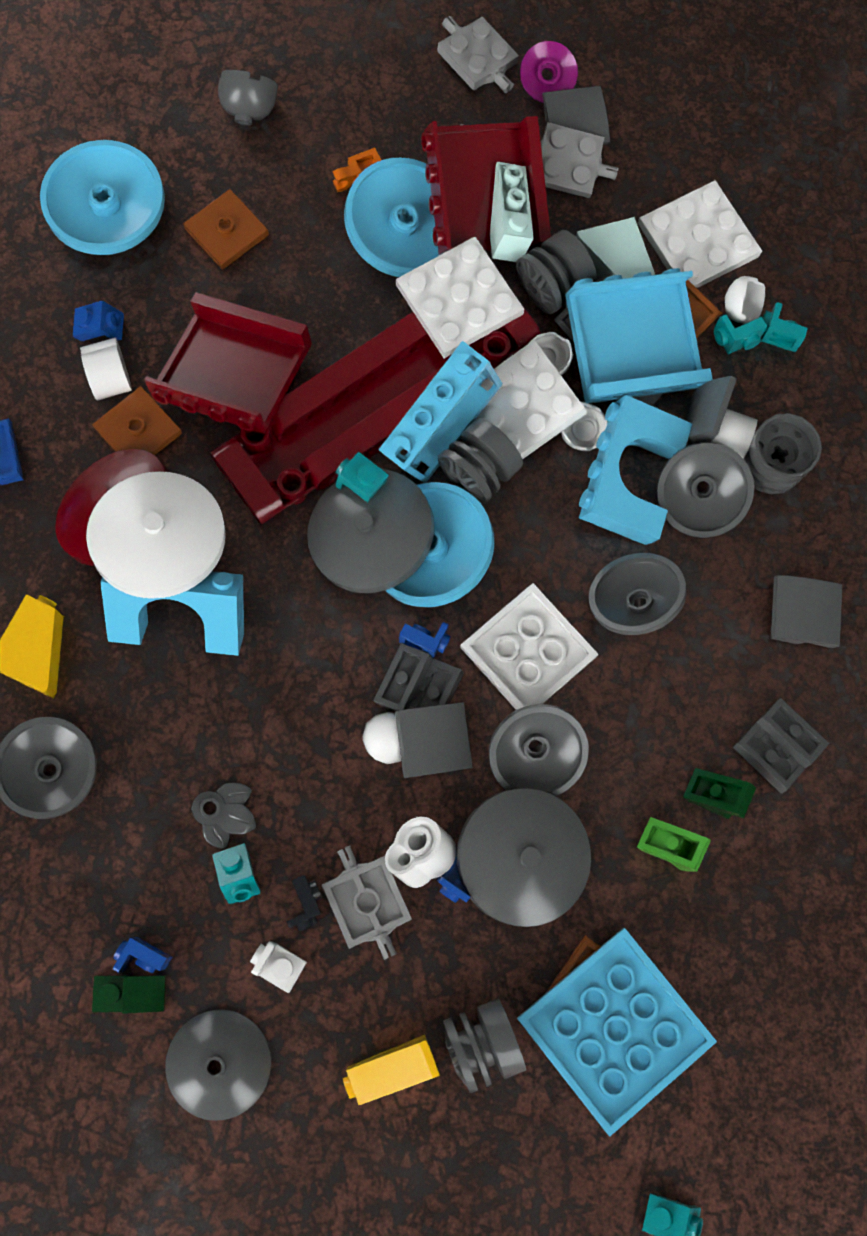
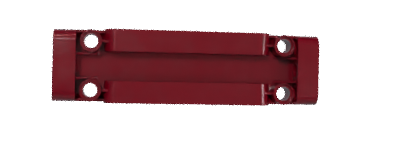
[209,307,540,525]

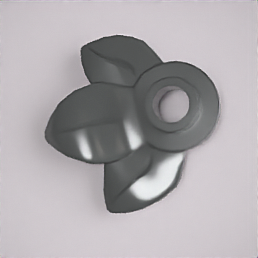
[191,783,256,849]

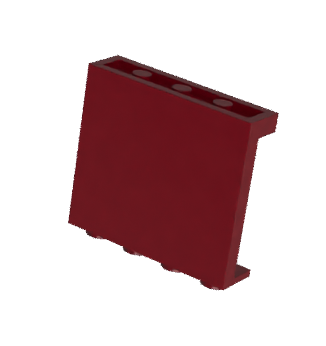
[421,116,551,255]
[144,292,312,434]

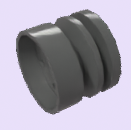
[516,230,597,314]
[744,413,822,494]
[438,418,523,504]
[443,998,526,1094]

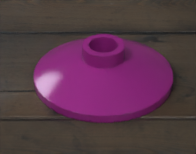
[520,41,578,103]

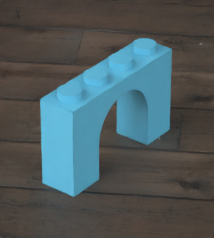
[579,395,692,545]
[101,571,244,656]

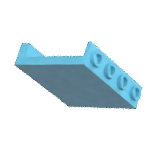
[565,268,713,404]

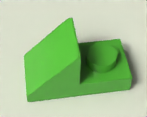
[637,817,711,872]

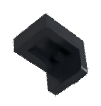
[287,875,323,932]

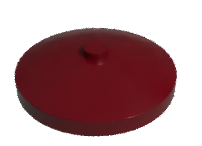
[55,449,169,566]

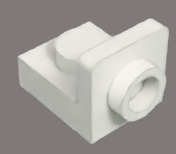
[250,941,307,993]

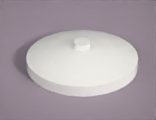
[86,472,226,599]

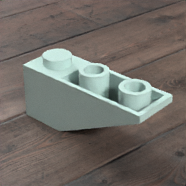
[490,161,533,262]

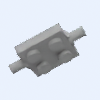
[437,16,519,93]
[541,122,618,198]
[322,846,412,960]

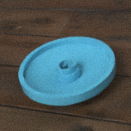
[40,140,165,255]
[344,157,439,277]
[385,482,495,607]

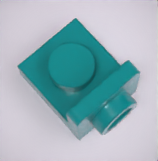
[761,302,808,352]

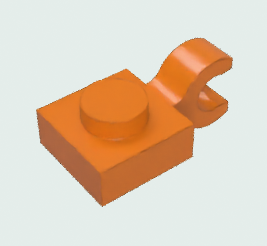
[333,148,381,192]

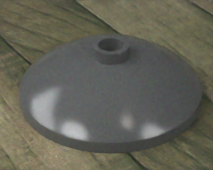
[657,442,754,538]
[589,553,687,635]
[489,704,589,796]
[0,717,97,819]
[165,1010,272,1121]

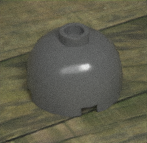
[218,70,278,125]

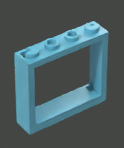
[379,341,503,483]

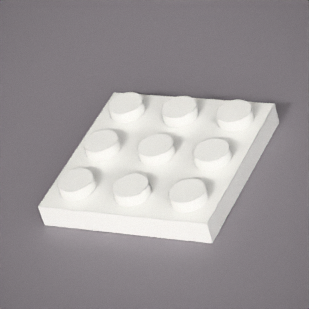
[638,180,762,288]
[396,237,524,358]
[476,340,587,459]
[460,583,599,710]

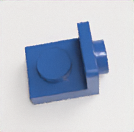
[399,622,451,658]
[113,937,173,973]

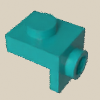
[714,314,767,354]
[335,452,389,503]
[212,843,260,904]
[642,1193,703,1236]

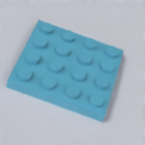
[517,928,717,1137]

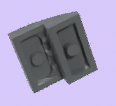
[542,86,610,145]
[684,376,737,447]
[771,575,842,648]
[373,643,464,713]
[733,697,829,794]
[395,702,473,778]

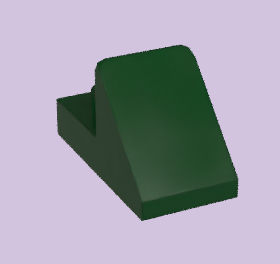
[683,768,756,819]
[92,975,166,1014]

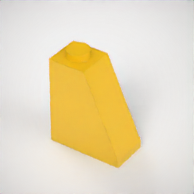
[0,594,64,699]
[343,1034,440,1105]

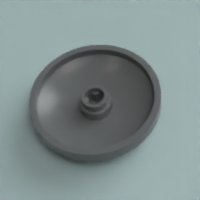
[307,469,434,593]
[456,788,591,927]

